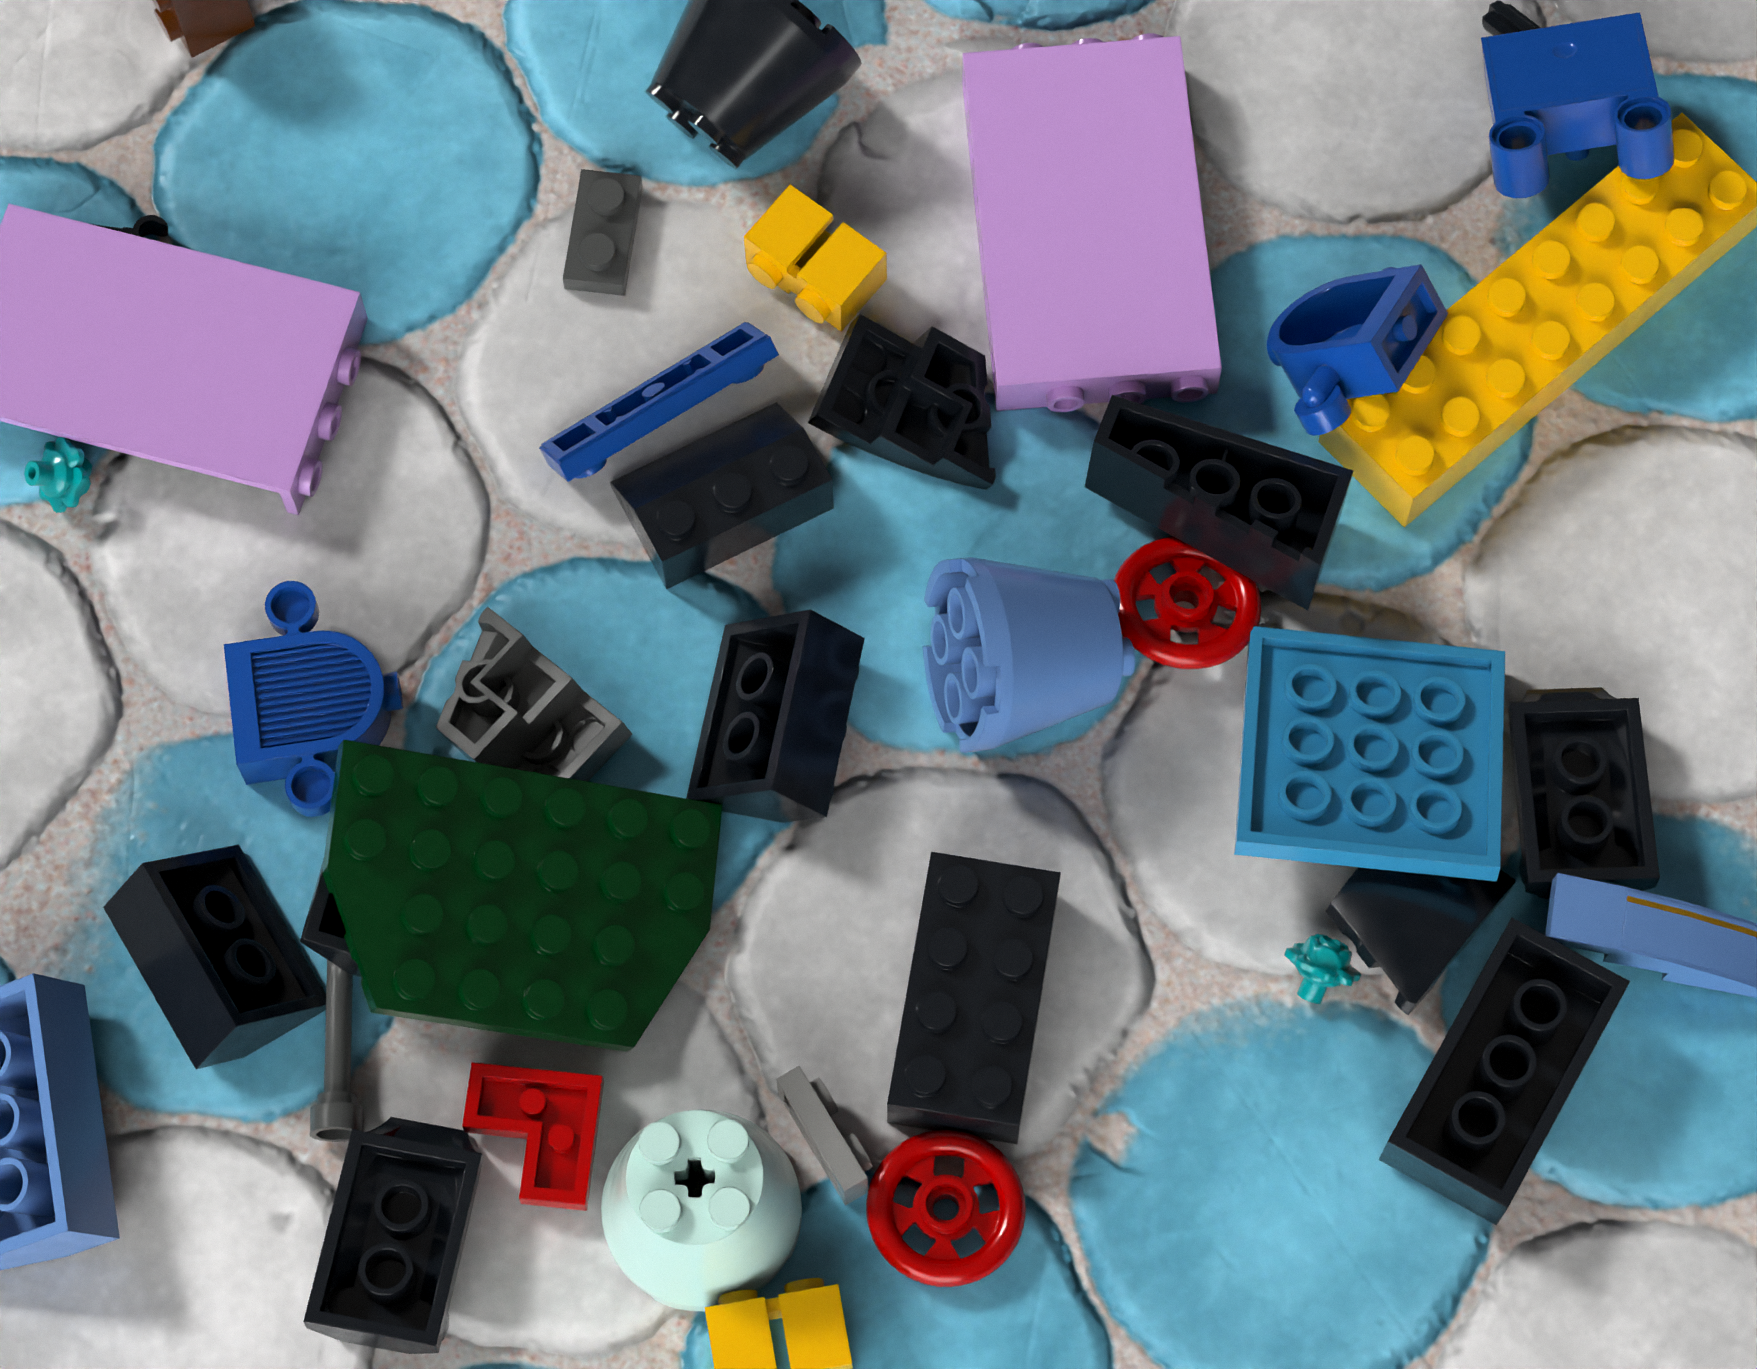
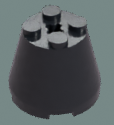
[645,0,862,169]

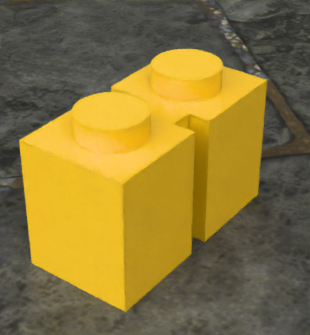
[744,184,887,332]
[705,1278,853,1369]

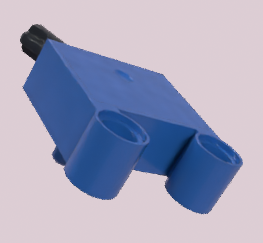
[1481,1,1674,198]

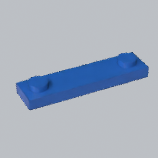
[539,322,779,482]

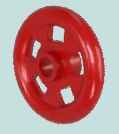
[1114,537,1262,669]
[866,1129,1026,1287]

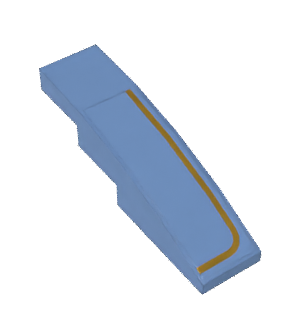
[1545,873,1757,998]

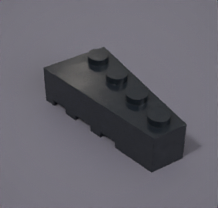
[1085,395,1354,611]

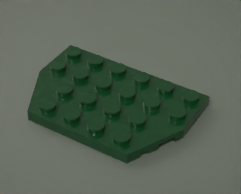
[322,740,722,1052]

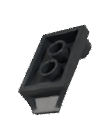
[1508,687,1660,899]
[303,1117,483,1354]

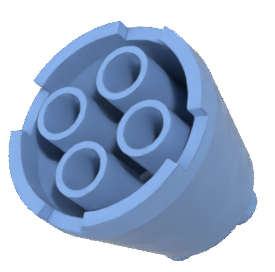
[923,557,1135,753]

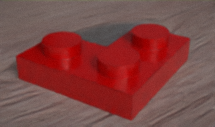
[462,1062,604,1211]

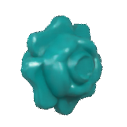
[24,437,92,513]
[1284,934,1362,1004]

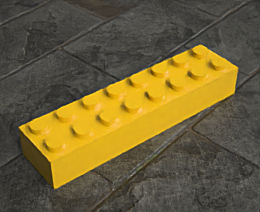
[1318,113,1757,528]

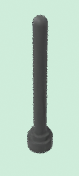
[309,960,363,1142]

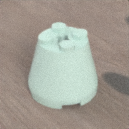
[601,1109,802,1311]

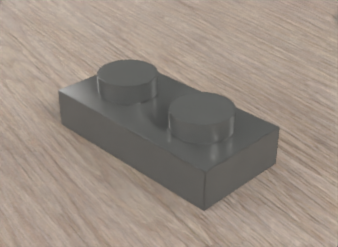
[563,169,643,296]

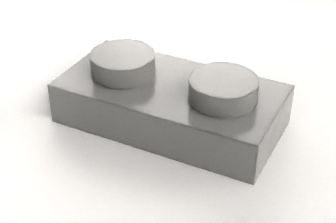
[776,1066,872,1206]

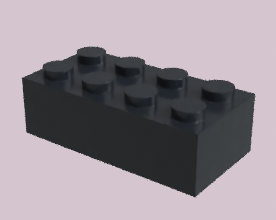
[887,852,1061,1144]
[1379,917,1630,1226]

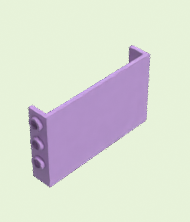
[962,33,1222,412]
[0,204,368,515]

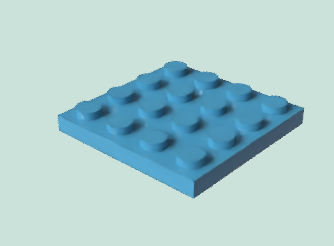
[1234,626,1505,881]

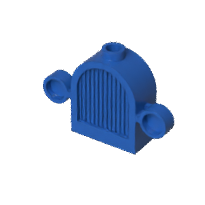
[1267,264,1448,436]
[223,581,403,817]

